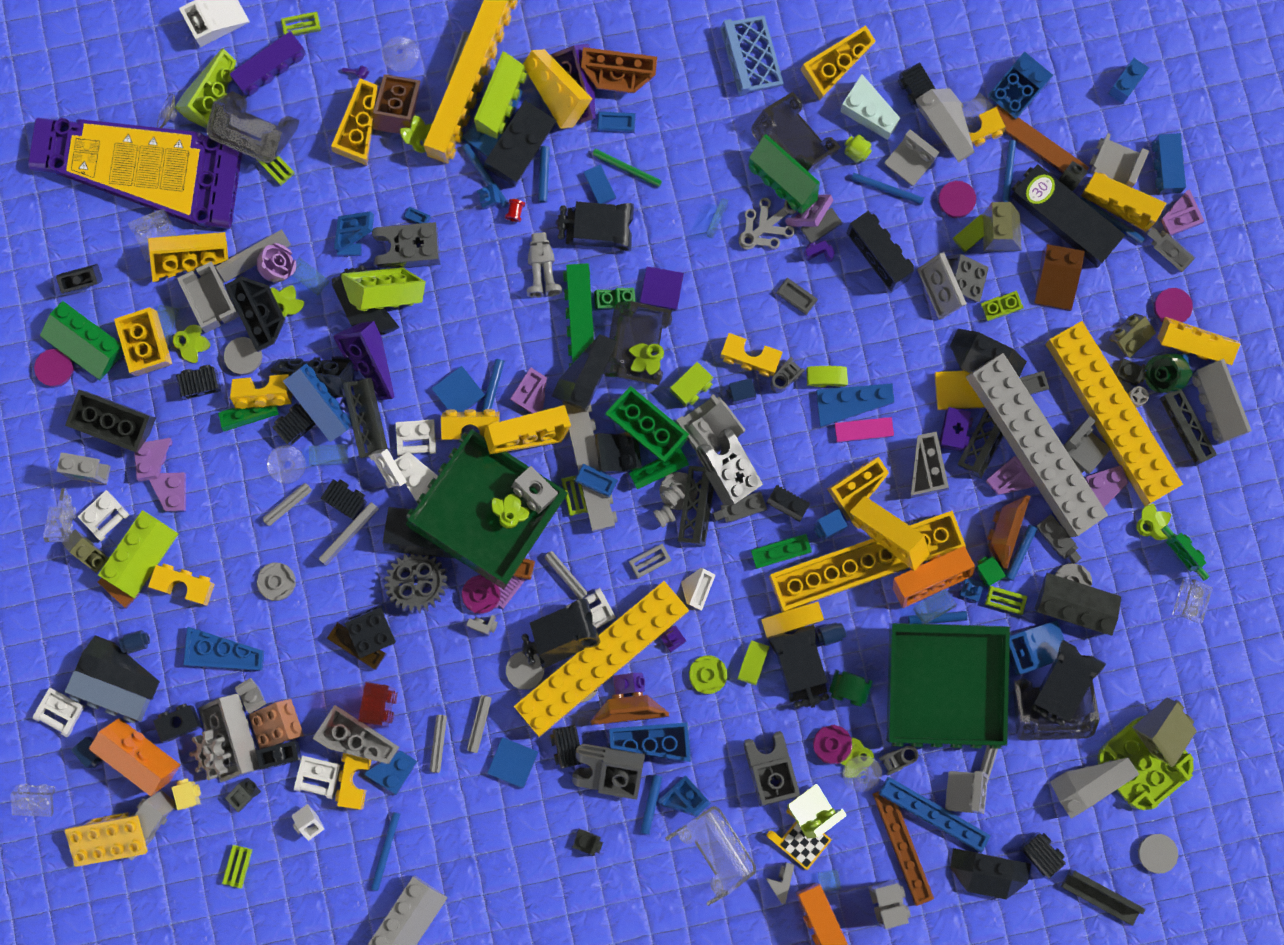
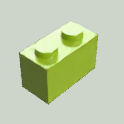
[670,362,713,407]

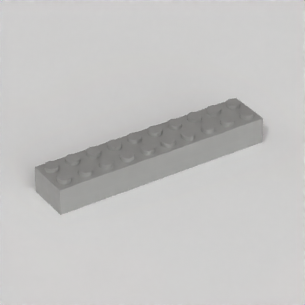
[965,353,1108,537]

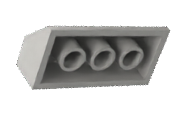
[1192,359,1252,444]
[199,693,260,783]
[368,875,448,945]

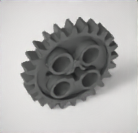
[384,554,448,614]

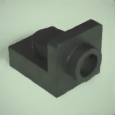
[1058,161,1088,192]
[1115,358,1146,386]
[225,778,261,812]
[572,829,603,856]

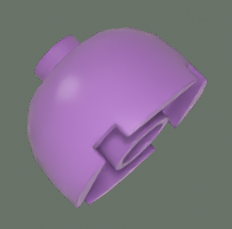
[257,243,296,282]

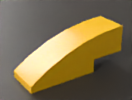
[761,602,824,638]

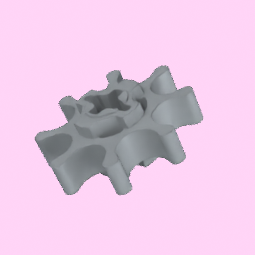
[189,730,231,780]

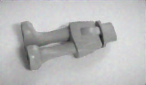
[526,232,562,298]

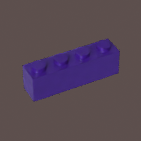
[229,31,306,97]

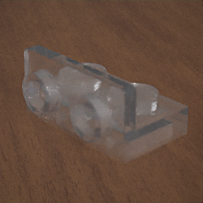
[1173,579,1213,624]
[11,784,55,817]

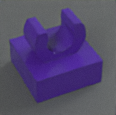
[660,625,687,653]

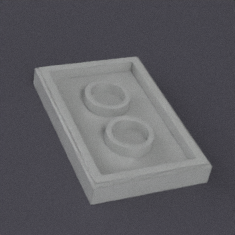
[917,253,967,320]

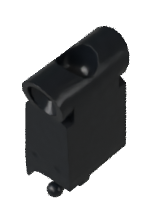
[556,201,634,251]
[332,265,400,335]
[521,599,600,669]
[767,624,829,709]
[1032,639,1106,727]

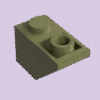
[62,529,109,573]

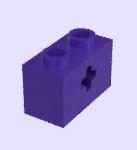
[939,407,973,452]

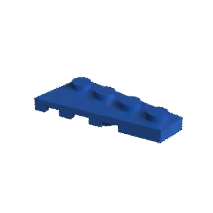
[462,89,523,158]
[816,383,894,428]
[184,626,264,671]

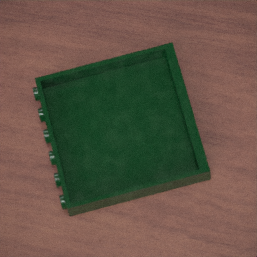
[406,429,568,590]
[886,623,1010,749]

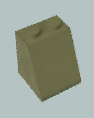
[982,202,1022,251]
[1132,697,1197,767]

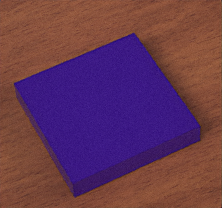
[640,266,684,311]

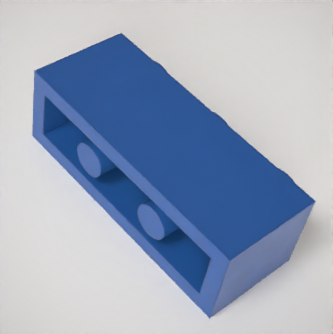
[1152,133,1186,194]

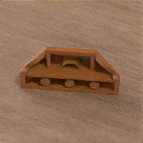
[581,47,657,94]
[987,495,1031,571]
[591,692,669,725]

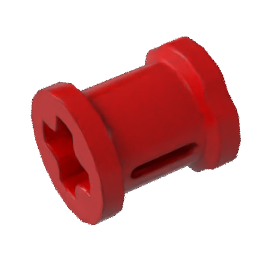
[505,199,525,222]

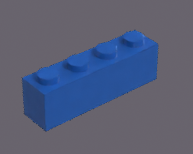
[283,364,352,442]

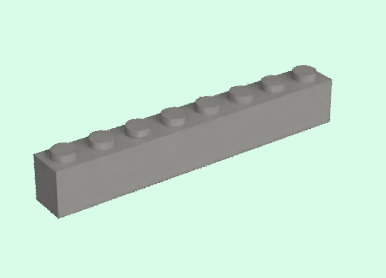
[562,401,618,533]

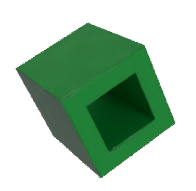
[974,556,1006,588]

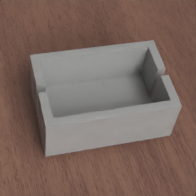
[177,261,240,333]
[868,880,911,929]

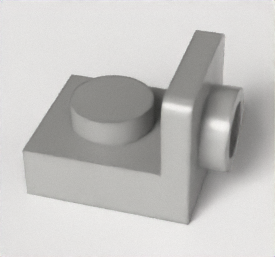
[466,615,498,636]
[235,678,266,714]

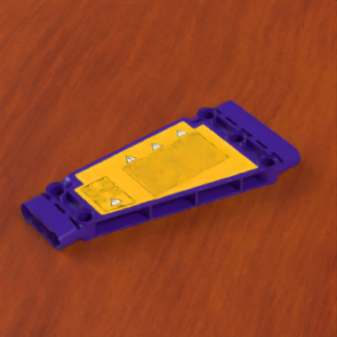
[29,118,243,229]

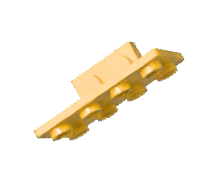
[65,812,148,867]

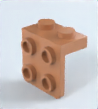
[249,699,304,749]

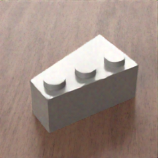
[911,431,949,498]
[128,790,177,860]

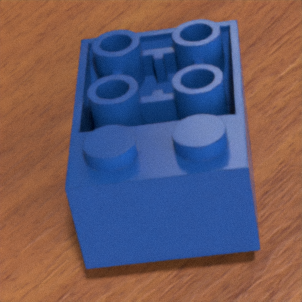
[987,51,1053,119]
[1009,620,1064,676]

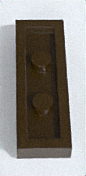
[327,622,387,670]

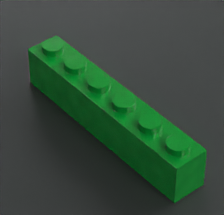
[563,263,594,367]

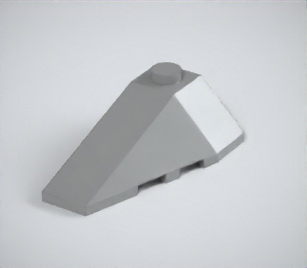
[916,89,975,163]
[313,705,400,764]
[1050,757,1139,819]

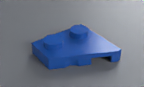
[334,211,374,252]
[364,751,418,795]
[658,776,711,817]

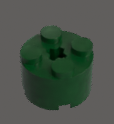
[1145,354,1192,393]
[829,669,873,707]

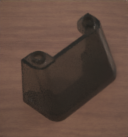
[207,91,300,163]
[751,92,841,174]
[604,301,672,385]
[1013,679,1100,740]

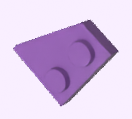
[1161,189,1205,236]
[510,367,547,414]
[135,438,172,482]

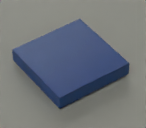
[432,366,485,412]
[487,737,538,788]

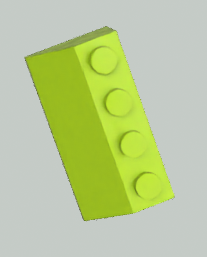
[474,51,527,139]
[341,268,426,311]
[98,510,179,598]

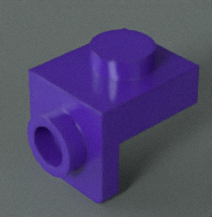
[804,240,835,262]
[613,672,645,695]

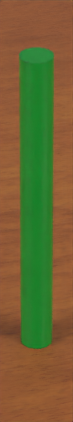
[592,148,662,187]

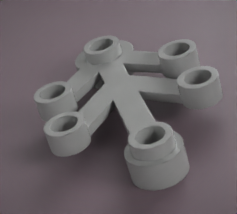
[738,198,797,250]

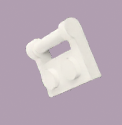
[396,419,436,456]
[368,449,406,488]
[78,490,130,541]
[566,588,616,629]
[33,688,85,737]
[294,756,341,799]

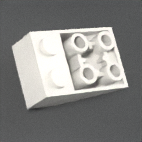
[179,0,250,48]

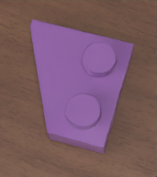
[785,195,833,227]
[986,456,1036,495]
[1085,465,1128,508]
[149,472,186,512]

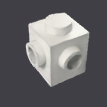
[292,804,324,841]

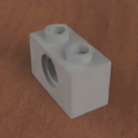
[512,466,558,514]

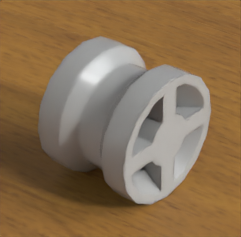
[1128,386,1149,408]
[661,483,685,507]
[653,504,676,528]

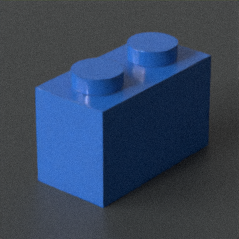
[1108,58,1149,104]
[814,509,847,541]

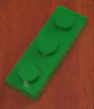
[218,405,279,432]
[629,449,689,489]
[751,534,812,569]

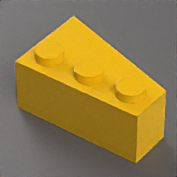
[827,457,889,521]

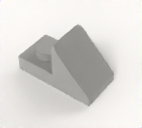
[766,862,794,904]

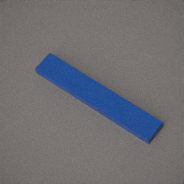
[878,777,991,853]

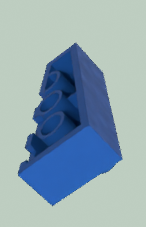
[609,722,691,762]

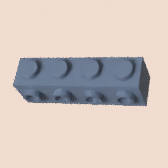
[65,670,151,723]

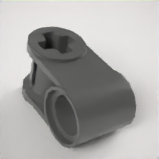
[770,357,805,393]
[879,746,919,776]

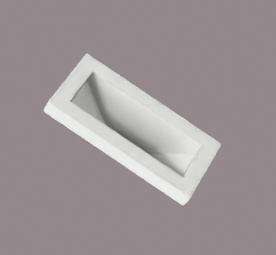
[681,568,716,611]

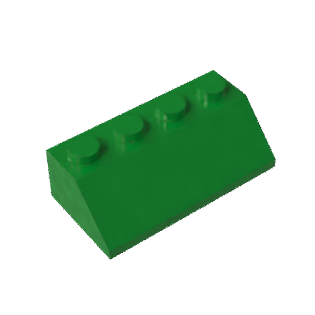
[749,134,820,214]
[40,300,124,381]
[605,386,689,463]

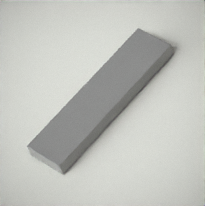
[216,229,291,282]
[319,502,379,566]

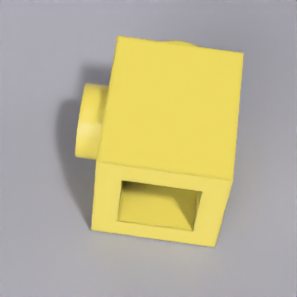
[172,779,201,810]

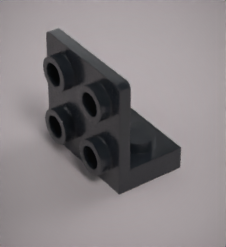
[595,432,642,473]
[344,605,396,658]

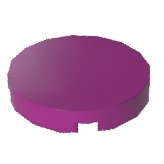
[938,180,976,218]
[1154,288,1193,322]
[34,349,74,387]
[462,575,501,614]
[813,725,853,765]

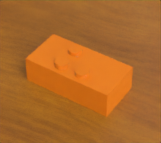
[892,546,975,608]
[89,718,181,796]
[795,882,848,945]

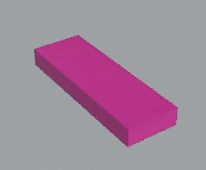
[834,417,894,443]

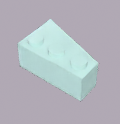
[840,74,900,140]

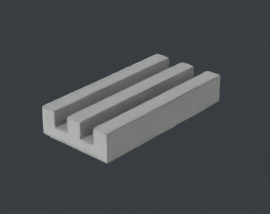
[629,543,672,579]

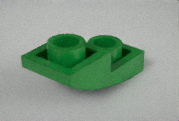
[594,288,636,310]

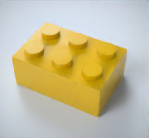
[114,307,173,376]

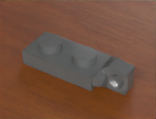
[1147,227,1196,272]
[713,491,767,523]
[1035,514,1081,563]

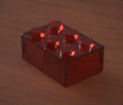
[358,682,398,727]

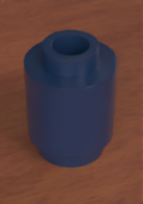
[816,622,846,646]
[119,630,150,654]

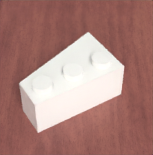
[394,452,438,505]

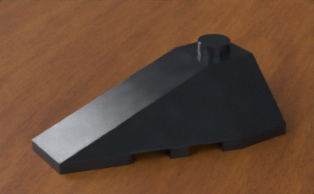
[552,334,617,412]
[270,356,355,398]
[75,635,160,700]

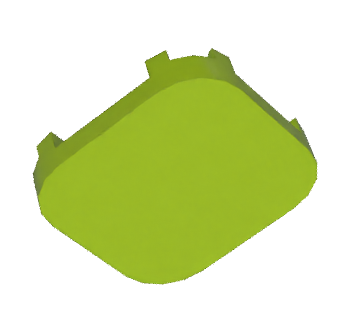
[1097,716,1194,810]

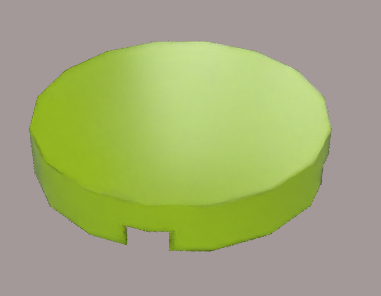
[689,655,727,694]

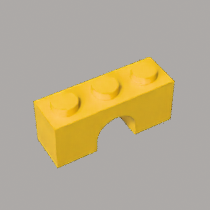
[969,107,1006,147]
[720,333,782,377]
[230,374,292,409]
[441,409,500,440]
[148,563,215,606]
[335,753,372,810]

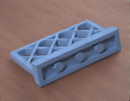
[720,15,784,96]

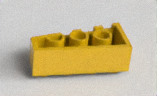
[800,25,875,100]
[523,49,592,129]
[331,78,378,166]
[1081,172,1166,232]
[148,232,228,282]
[1157,317,1241,365]
[483,405,571,454]
[849,496,929,571]

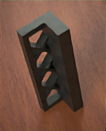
[342,378,388,458]
[1160,390,1217,466]
[958,409,1003,479]
[678,466,714,546]
[1061,869,1146,926]

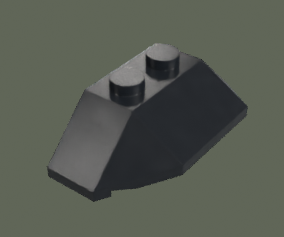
[225,276,286,352]
[950,328,1027,377]
[950,848,1031,900]

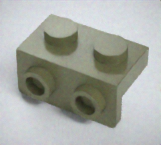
[1109,313,1156,358]

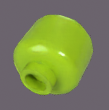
[844,135,872,163]

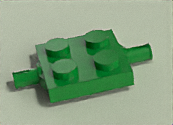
[1161,525,1210,581]

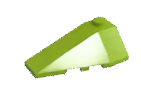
[175,48,236,131]

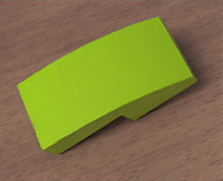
[981,290,1024,321]
[806,366,848,388]
[738,640,770,686]

